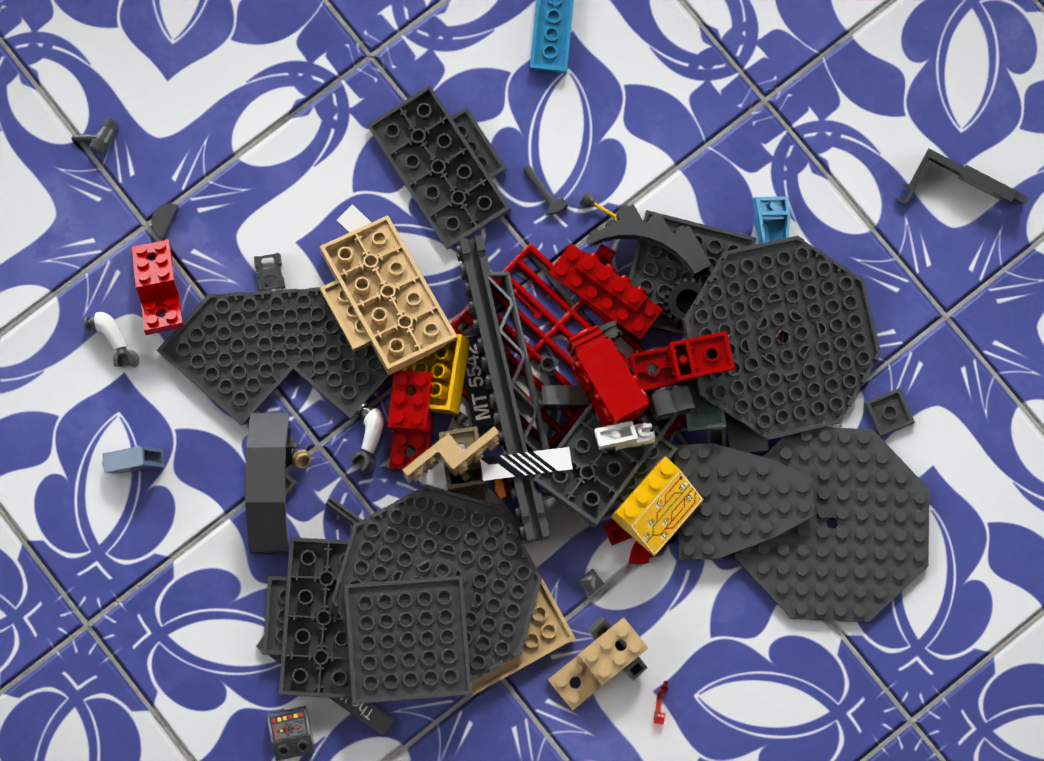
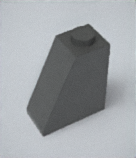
[541,385,591,411]

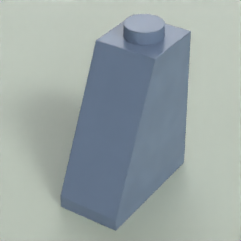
[102,446,165,474]

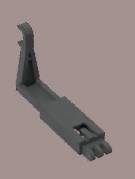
[895,148,1028,205]

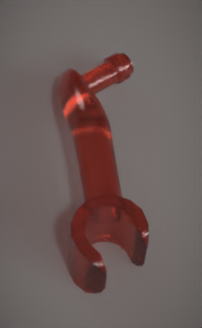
[653,681,668,724]

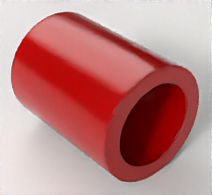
[595,243,616,263]

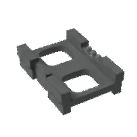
[254,253,285,291]

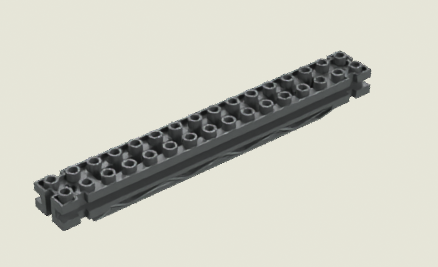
[456,235,553,544]

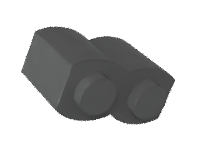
[650,385,695,421]

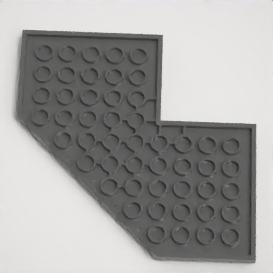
[157,287,393,426]

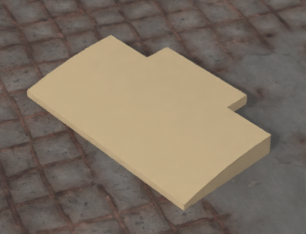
[320,215,457,375]

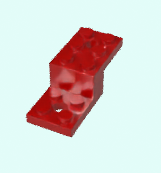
[132,239,184,336]
[629,331,735,391]
[388,370,434,473]

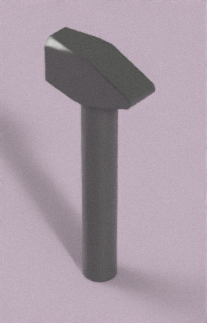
[523,165,568,216]

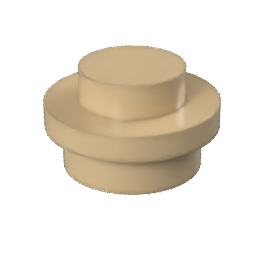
[292,450,311,469]

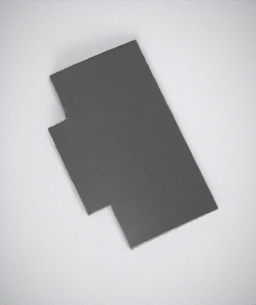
[367,85,512,250]
[533,363,678,529]
[262,537,352,699]

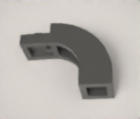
[587,616,648,681]

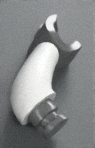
[84,312,139,368]
[349,403,384,475]

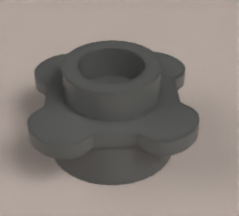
[537,354,559,376]

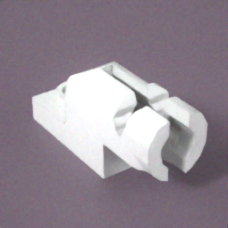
[594,421,655,450]

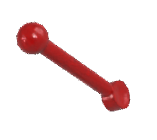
[513,289,541,319]

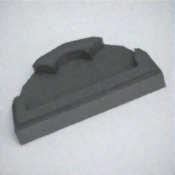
[151,203,179,240]

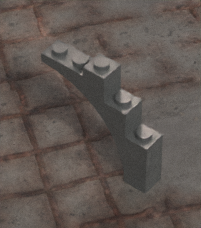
[586,204,711,278]

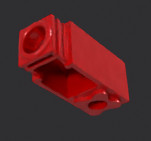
[566,325,649,427]

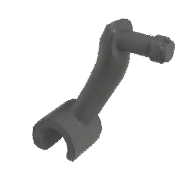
[454,411,483,438]

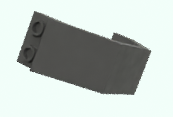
[245,413,291,554]

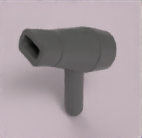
[71,118,119,154]

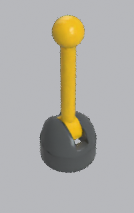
[579,191,618,221]

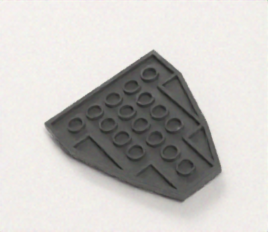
[674,443,814,561]

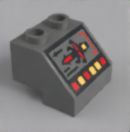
[267,705,315,761]

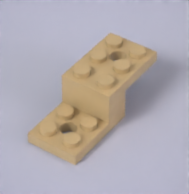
[402,427,500,483]
[548,617,648,710]

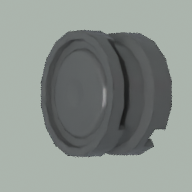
[599,321,623,342]

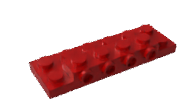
[548,243,663,341]

